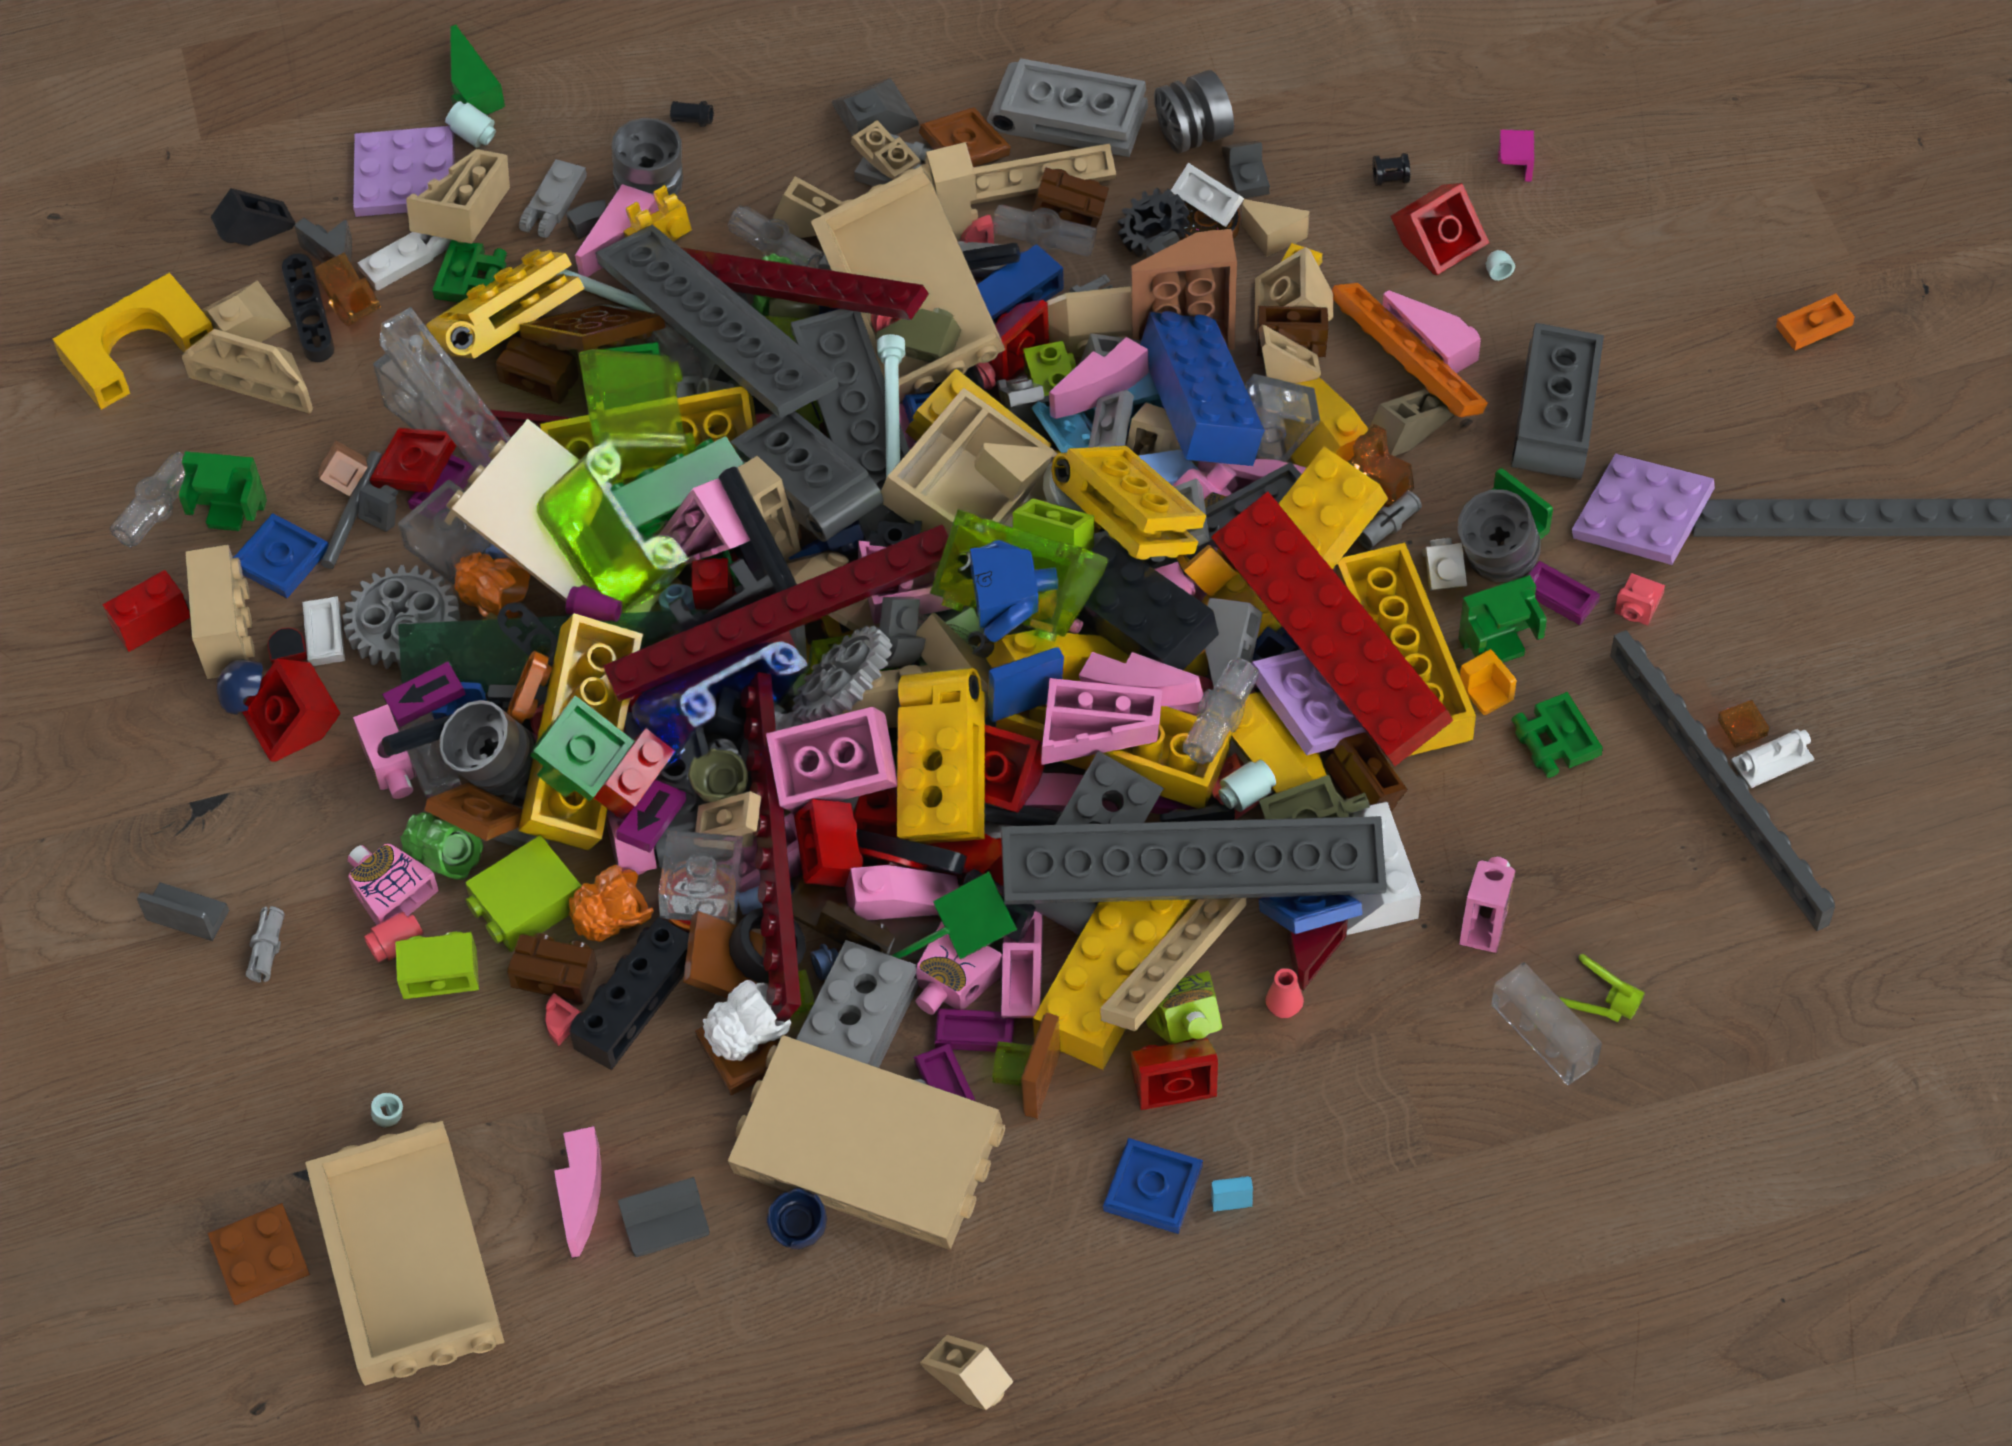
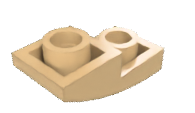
[851,120,921,180]

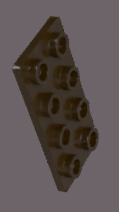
[791,876,942,979]

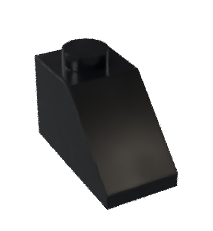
[211,188,296,246]

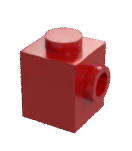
[692,558,732,614]

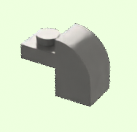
[859,597,926,669]

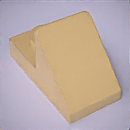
[694,791,761,848]

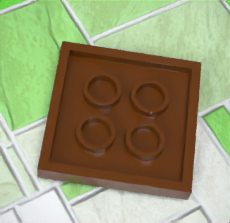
[520,303,665,354]

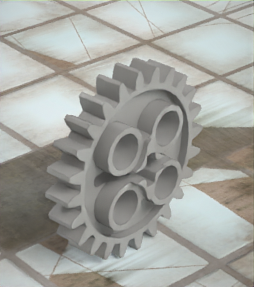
[342,565,461,670]
[792,625,893,724]

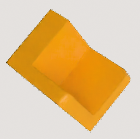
[1176,545,1238,597]
[1460,649,1517,715]

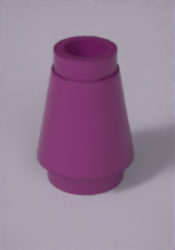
[566,584,623,622]

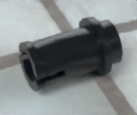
[670,101,714,127]

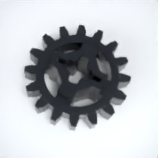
[1118,188,1190,257]

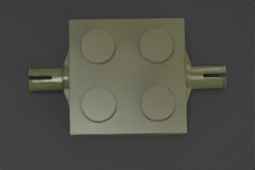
[1259,775,1370,819]

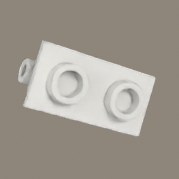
[1731,729,1814,789]

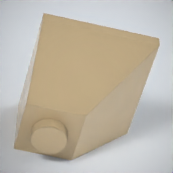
[1255,247,1333,330]
[201,280,291,342]

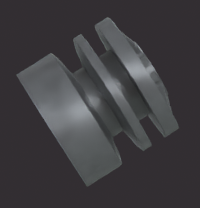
[1154,69,1234,154]
[612,118,683,196]
[1458,489,1541,582]
[440,700,536,796]

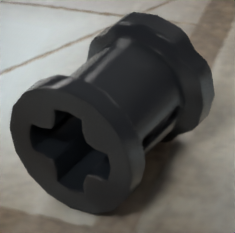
[1372,153,1411,186]

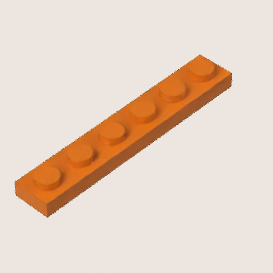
[1332,283,1488,417]

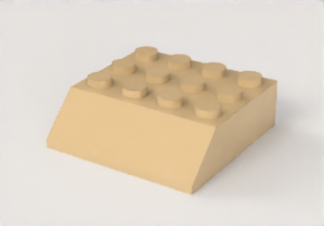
[881,388,1058,551]

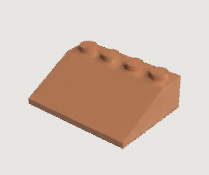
[1131,229,1237,350]

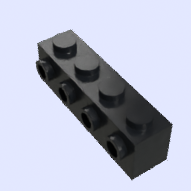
[569,917,689,1070]

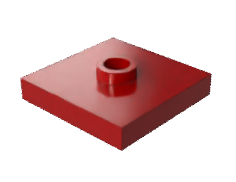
[369,428,460,493]

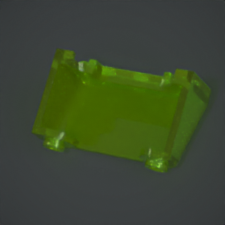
[579,349,696,486]
[537,440,689,614]
[930,509,1109,642]

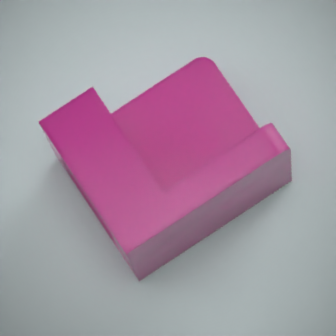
[1498,130,1534,182]

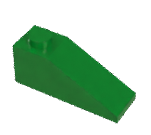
[450,25,505,115]

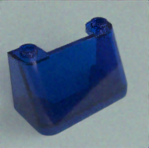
[632,641,808,765]

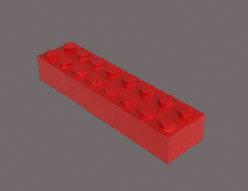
[1211,491,1454,767]

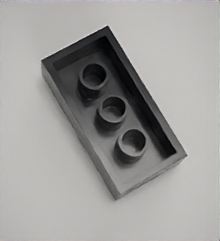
[1057,536,1219,670]

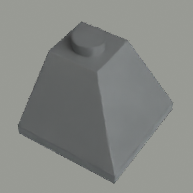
[832,78,919,136]

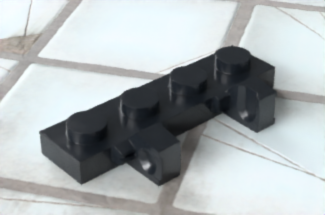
[664,557,777,640]

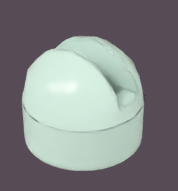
[1486,250,1515,280]
[371,1093,403,1128]

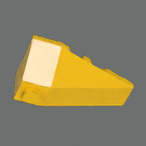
[1272,377,1371,468]
[978,630,1130,681]
[1217,691,1326,794]

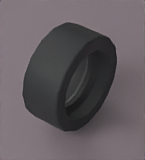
[729,908,806,984]

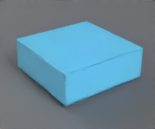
[1211,1176,1253,1212]

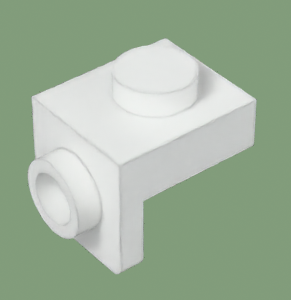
[1422,538,1467,591]

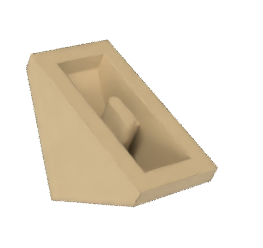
[1242,199,1310,257]
[1258,324,1321,388]
[974,443,1054,502]

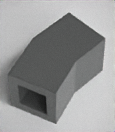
[566,200,606,239]

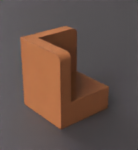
[318,440,368,496]

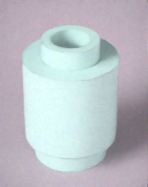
[445,101,496,148]
[1218,760,1276,812]

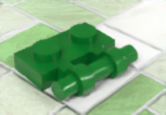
[432,240,507,303]
[1511,692,1603,778]

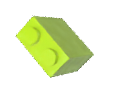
[465,835,582,952]

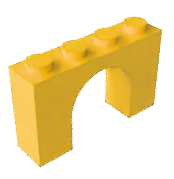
[52,272,213,410]

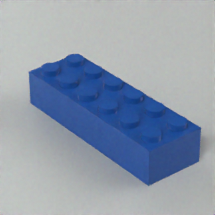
[1140,311,1264,466]

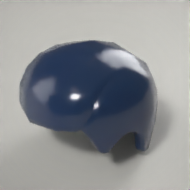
[216,660,263,715]
[767,1188,828,1250]

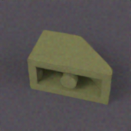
[875,308,961,363]

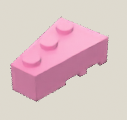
[1041,678,1162,765]

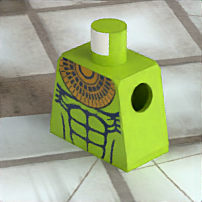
[1146,971,1222,1044]

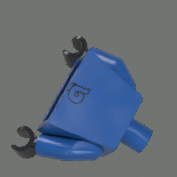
[957,540,1058,658]

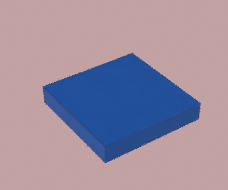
[233,513,329,598]
[987,647,1064,722]
[1258,895,1363,934]
[1103,1138,1203,1234]

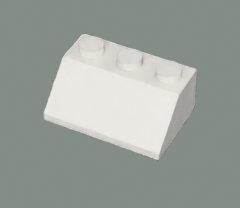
[1347,802,1421,935]

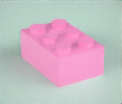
[766,707,897,812]

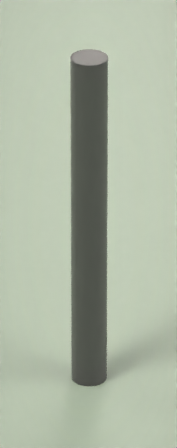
[321,451,382,569]

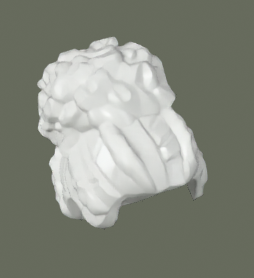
[703,980,791,1061]

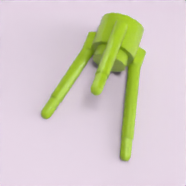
[1543,954,1645,1023]

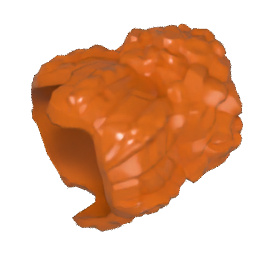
[455,552,530,621]
[569,865,654,942]

